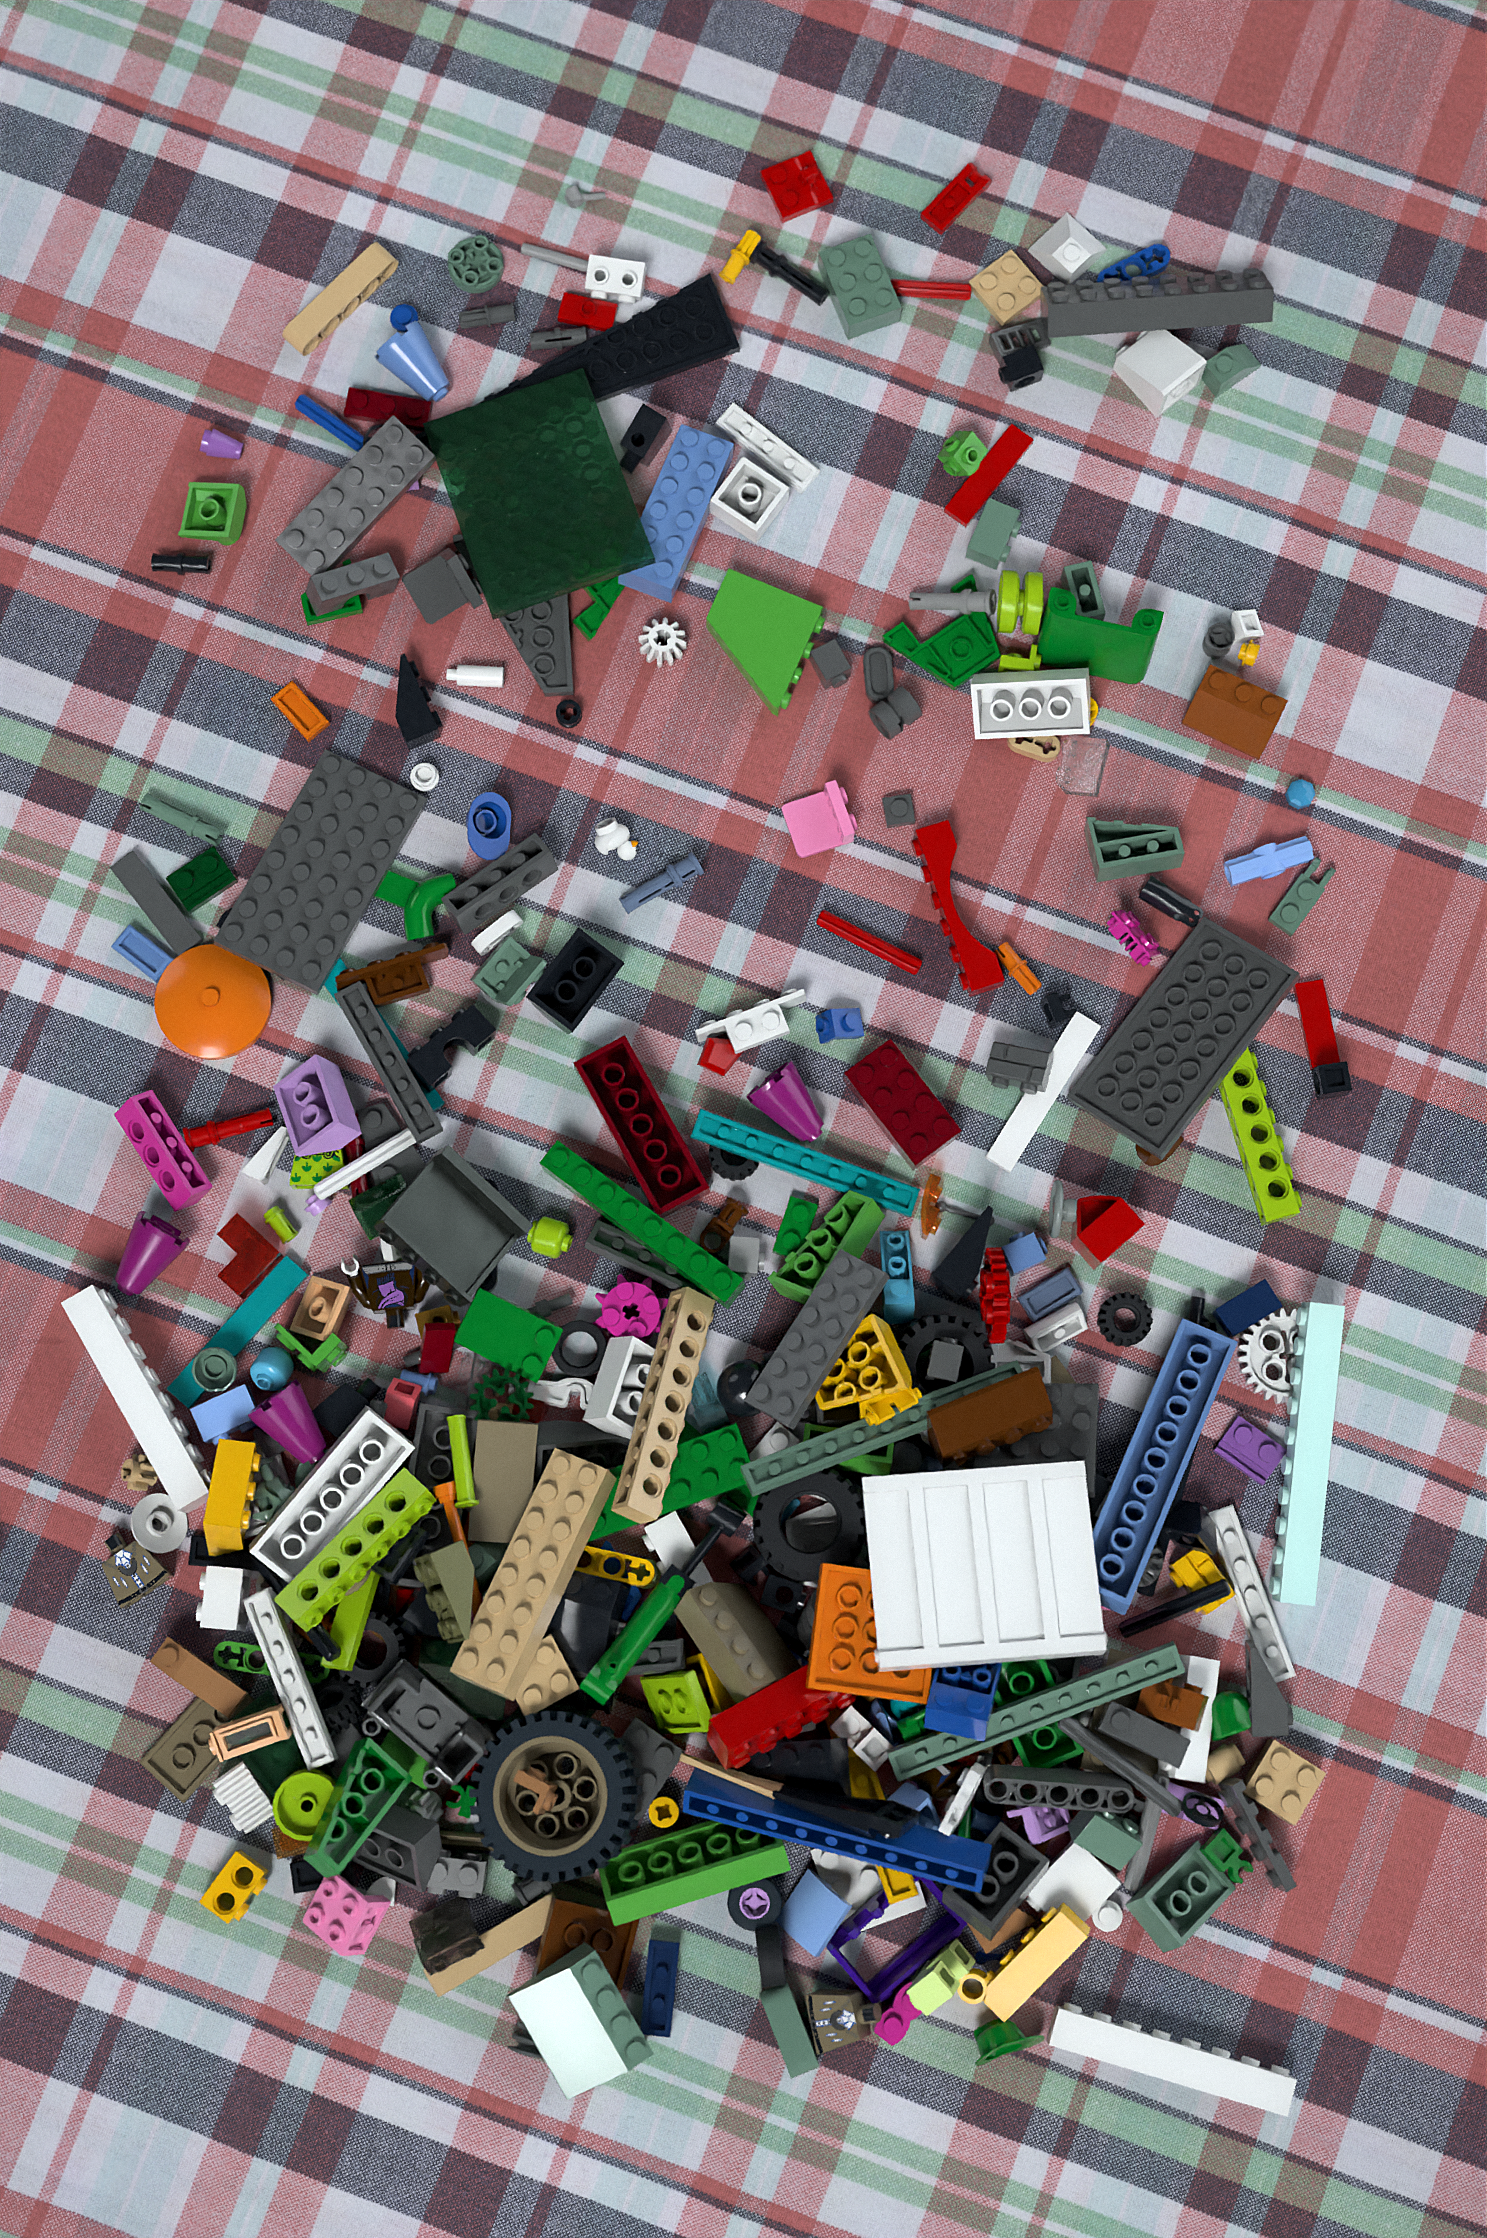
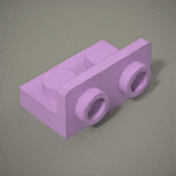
[1007,1805,1071,1845]

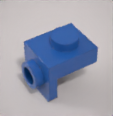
[815,1008,864,1044]

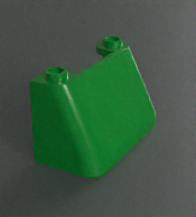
[1036,587,1164,684]

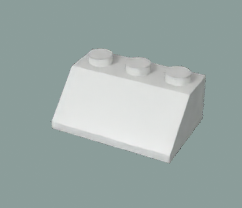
[583,1336,655,1439]

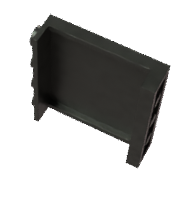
[373,1145,534,1307]

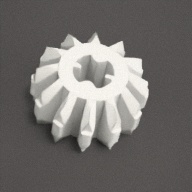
[638,617,687,667]

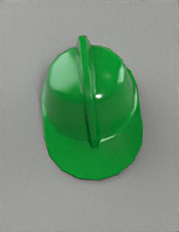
[974,2018,1045,2066]

